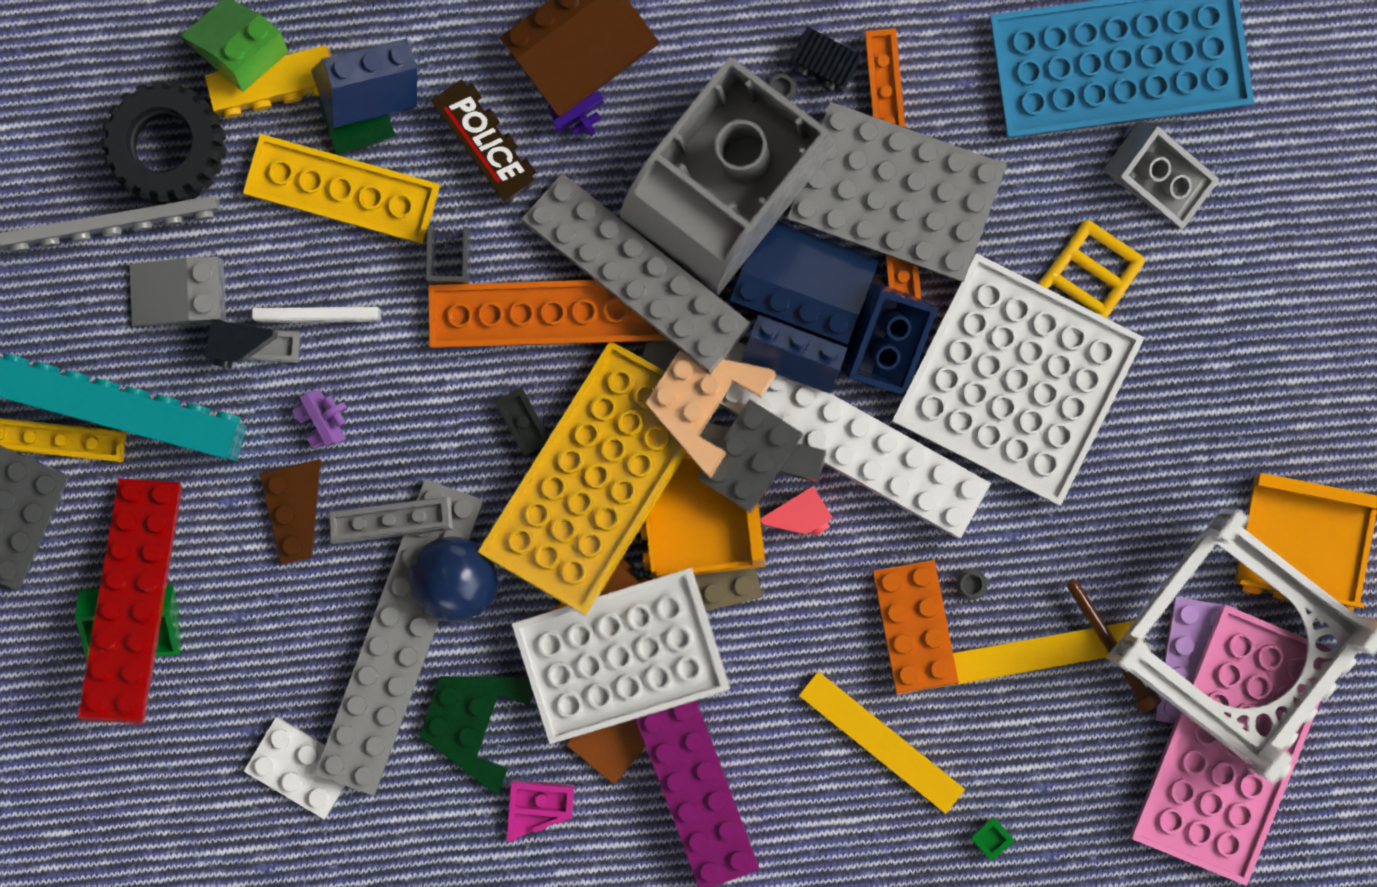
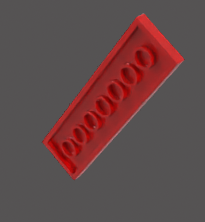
[78,478,182,725]

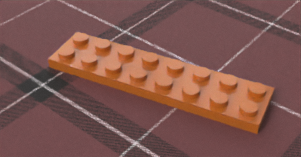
[428,280,669,348]

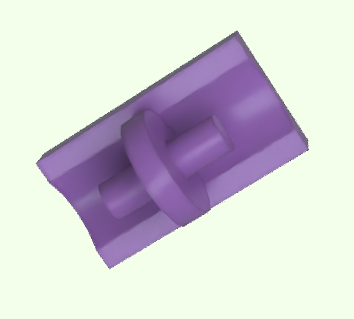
[292,390,348,449]

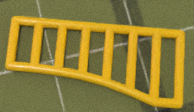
[1037,220,1145,318]

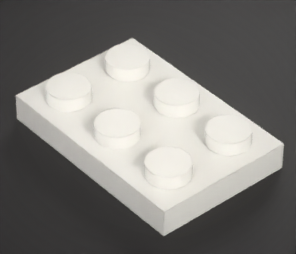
[244,717,345,819]

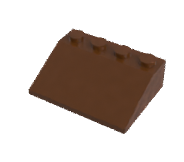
[499,0,660,118]

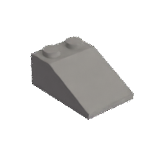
[1103,120,1220,229]
[130,257,226,327]

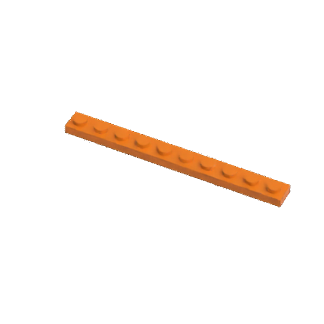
[865,28,922,300]

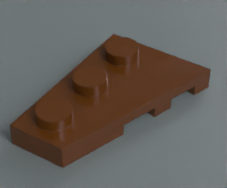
[260,459,322,565]

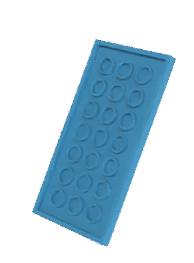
[989,0,1254,139]

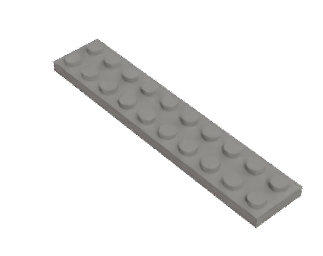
[315,479,484,796]

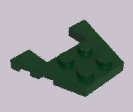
[419,676,534,795]

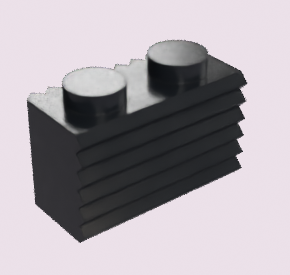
[789,26,862,93]

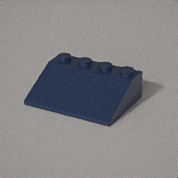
[730,222,880,347]

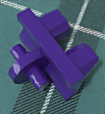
[547,91,604,137]

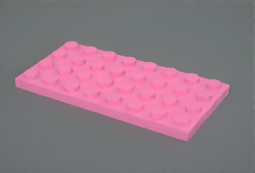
[1129,604,1333,886]

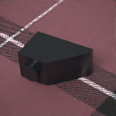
[205,320,278,368]

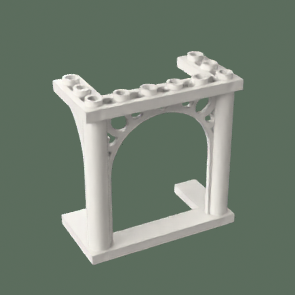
[1106,509,1377,784]

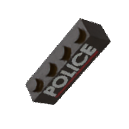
[431,79,537,205]

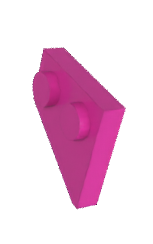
[507,780,574,842]

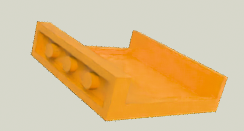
[640,453,765,580]
[1234,473,1377,612]

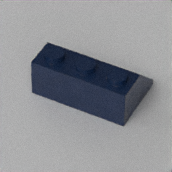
[311,39,417,129]
[840,282,938,395]
[741,314,847,394]

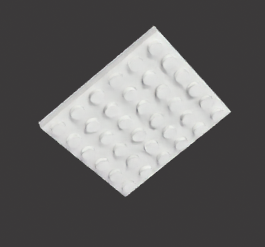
[891,253,1145,506]

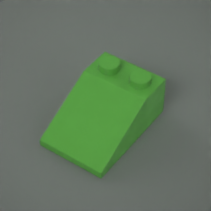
[180,0,288,92]

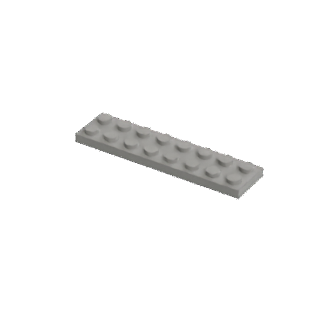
[522,173,752,374]

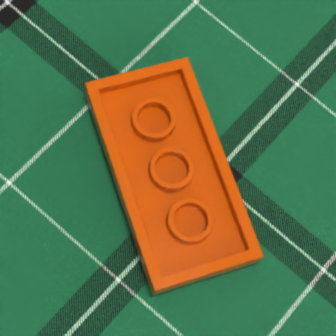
[873,560,959,695]

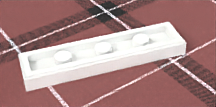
[252,307,381,323]

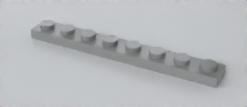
[0,196,221,253]

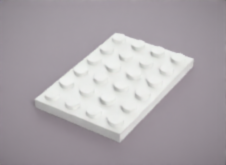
[512,567,730,744]

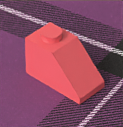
[760,486,833,537]

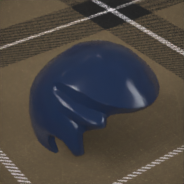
[408,536,498,624]

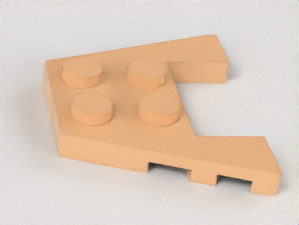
[646,350,776,478]

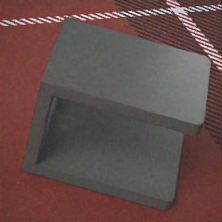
[426,226,471,285]

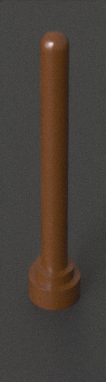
[1067,579,1162,714]

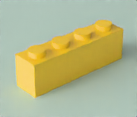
[205,45,331,119]

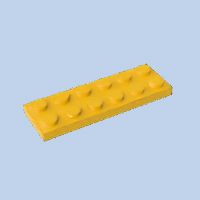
[243,134,441,245]

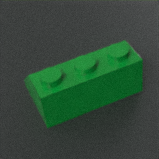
[75,585,181,661]

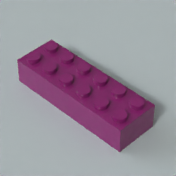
[636,700,760,887]

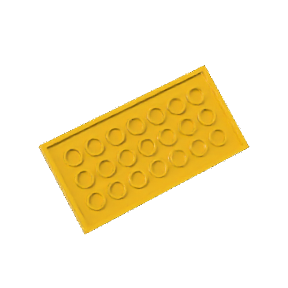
[478,342,687,616]

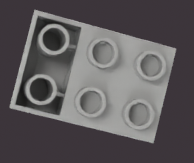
[620,56,834,295]

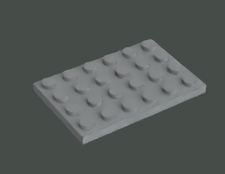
[787,102,1007,282]

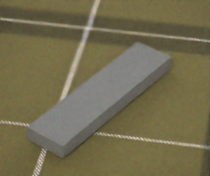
[329,497,453,544]

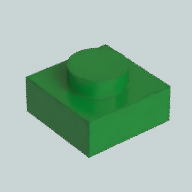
[970,816,1015,861]

